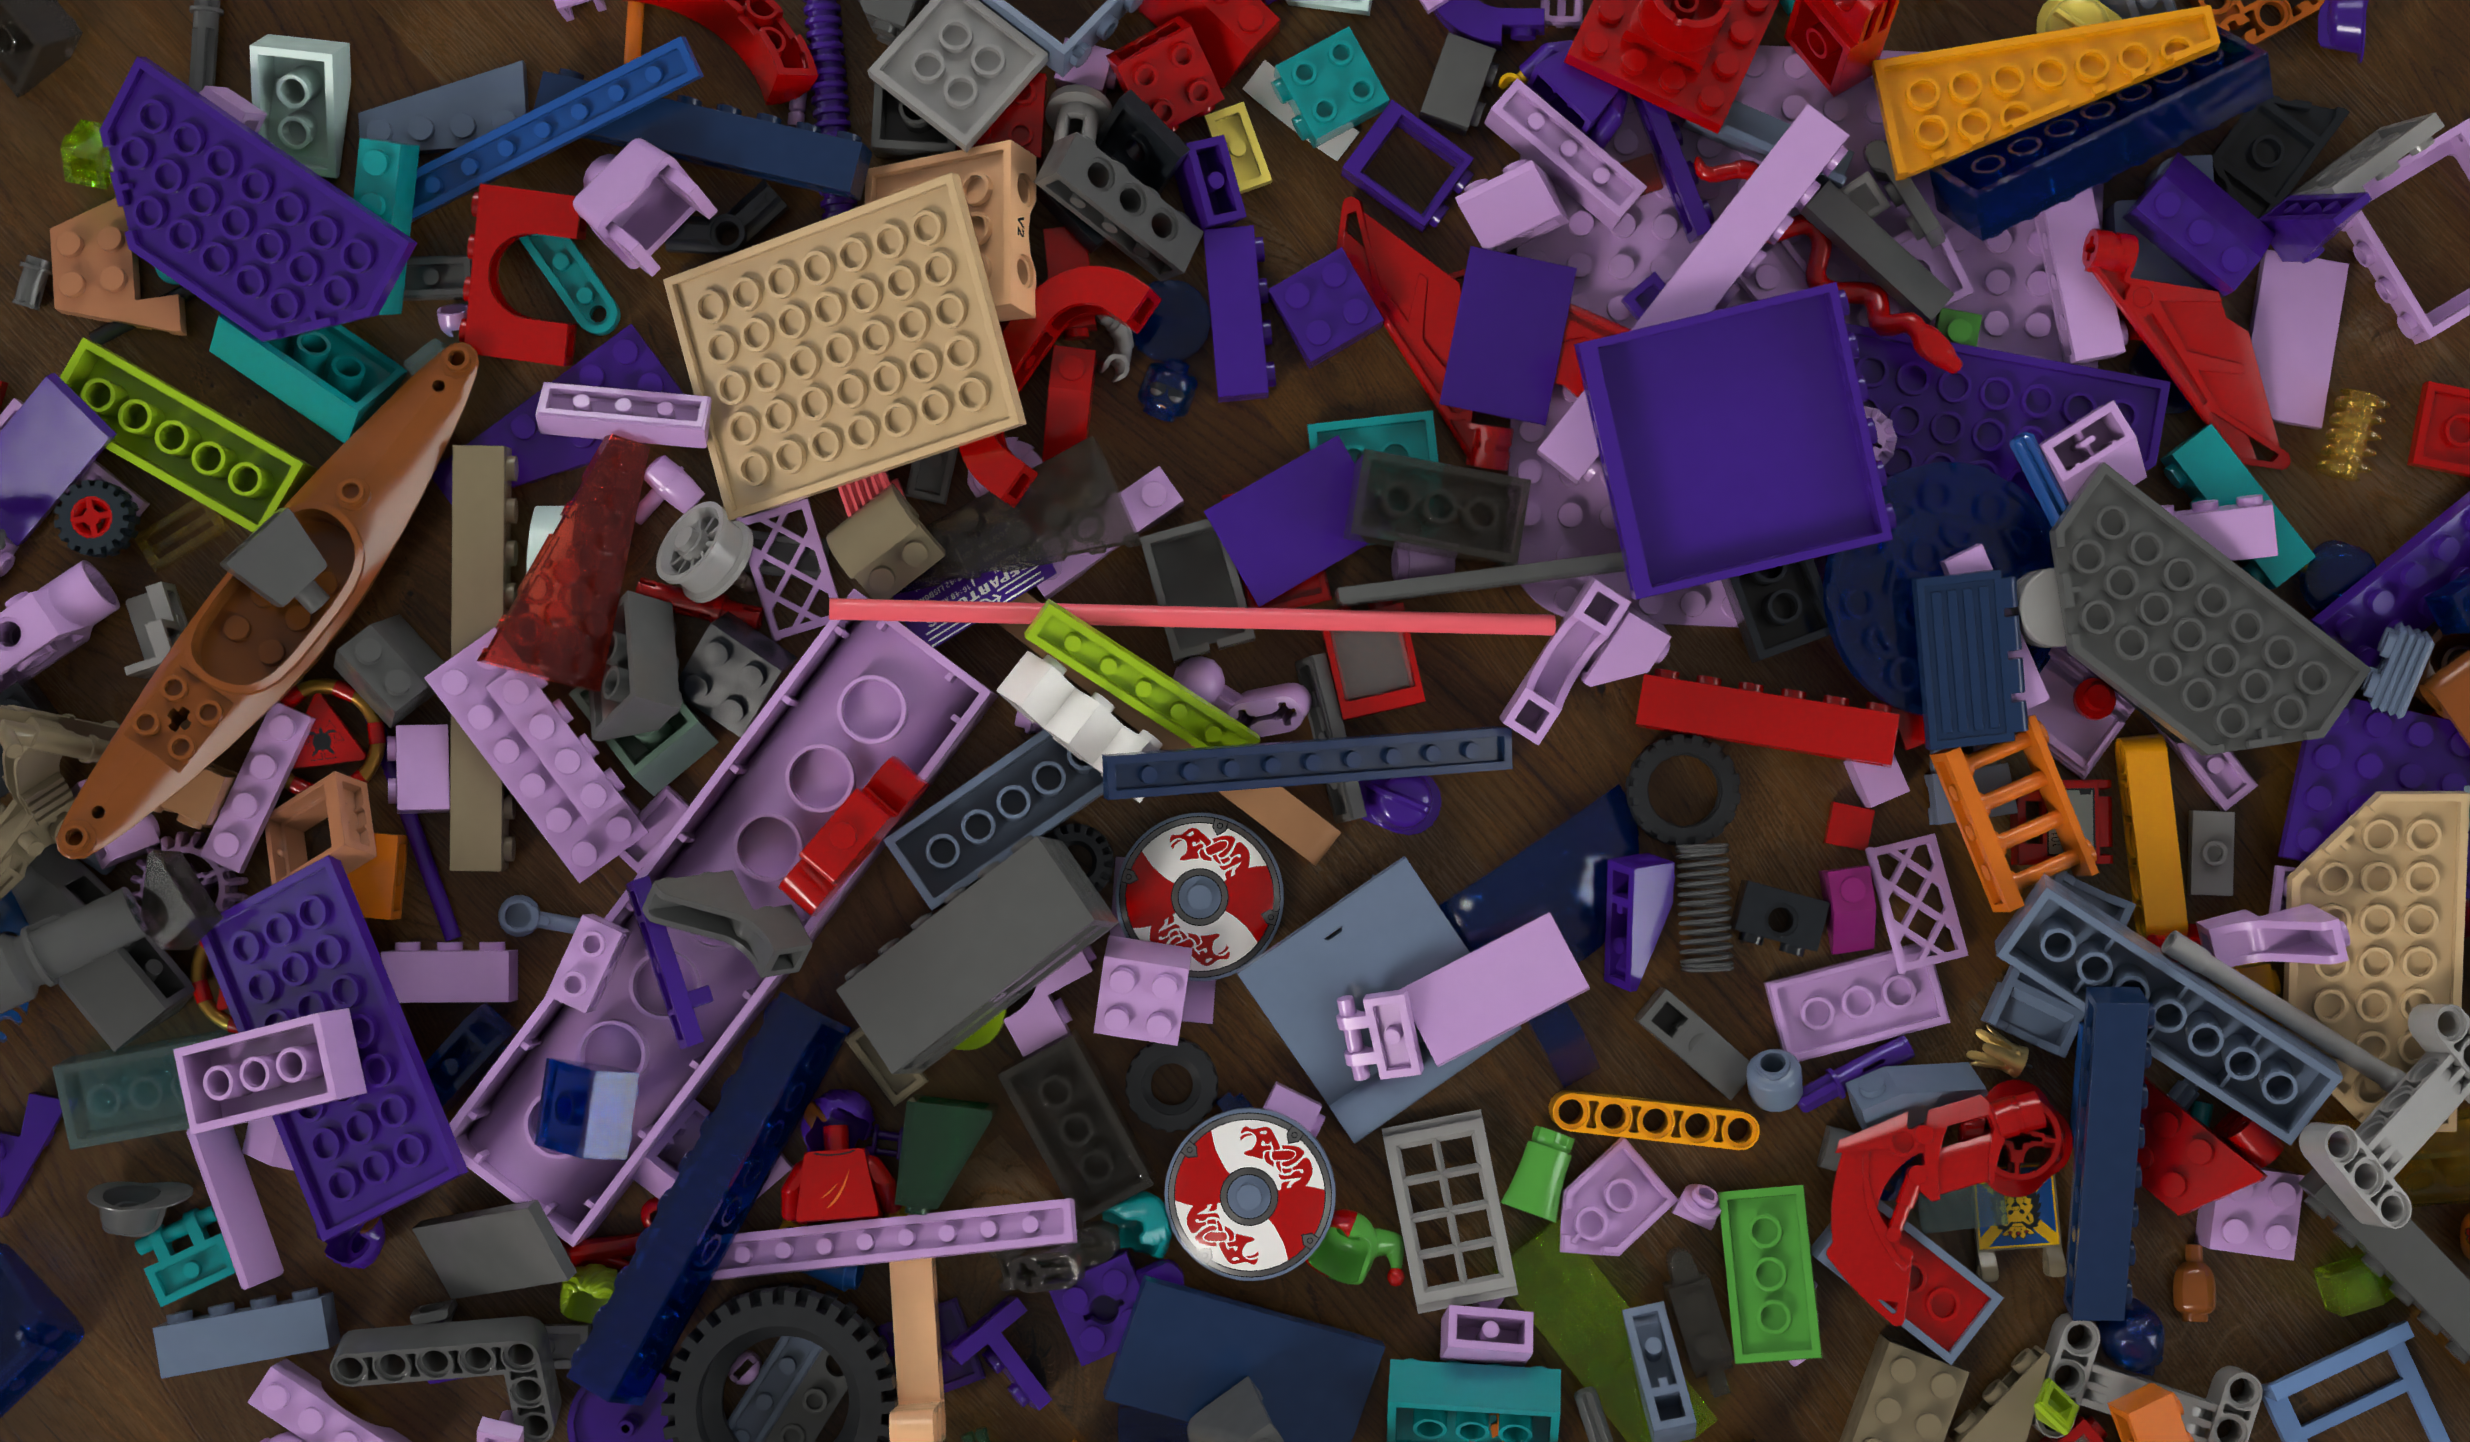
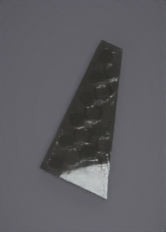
[897,436,1143,594]

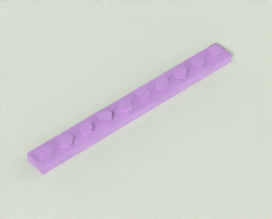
[661,1198,1077,1285]

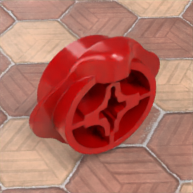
[1958,1080,2073,1198]

